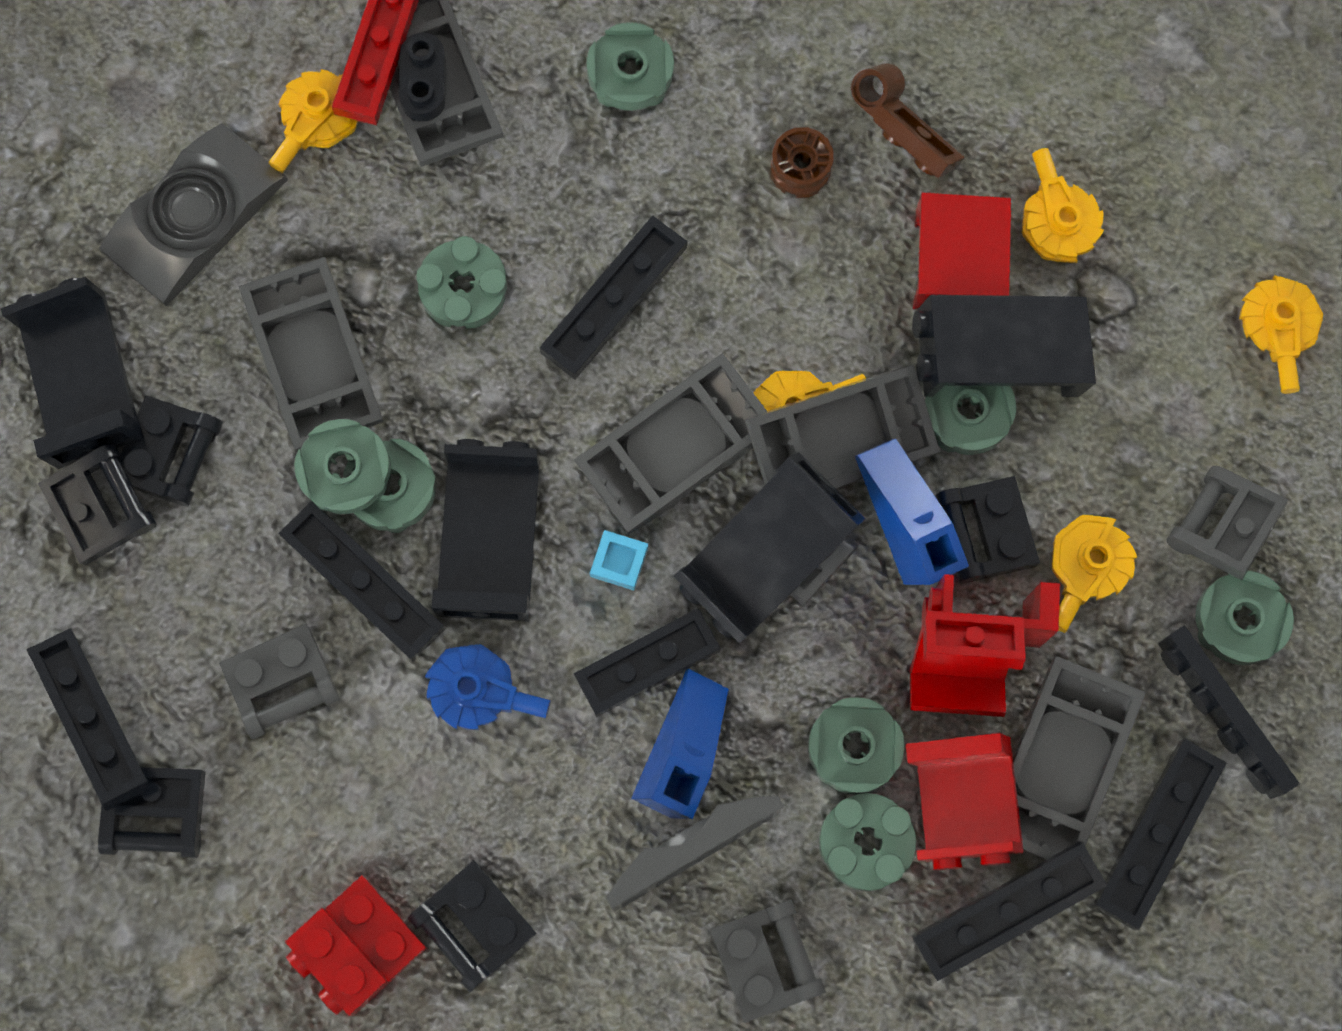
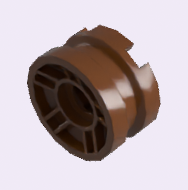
[770,127,834,198]

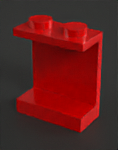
[913,192,1011,310]
[922,574,1060,648]
[910,610,1026,717]
[906,733,1023,870]

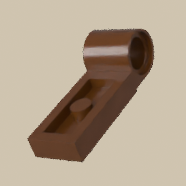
[851,63,964,178]

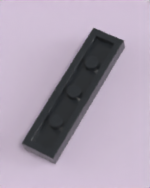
[539,215,688,380]
[279,501,446,662]
[1158,625,1300,799]
[26,628,151,811]
[1092,738,1226,931]
[912,841,1108,981]

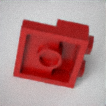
[285,875,427,1016]

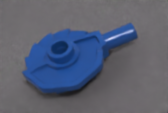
[425,645,551,730]

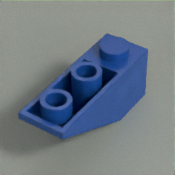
[855,438,969,585]
[631,669,729,819]

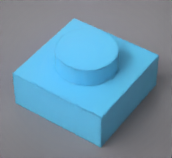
[590,530,648,591]

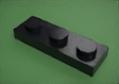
[574,608,721,718]

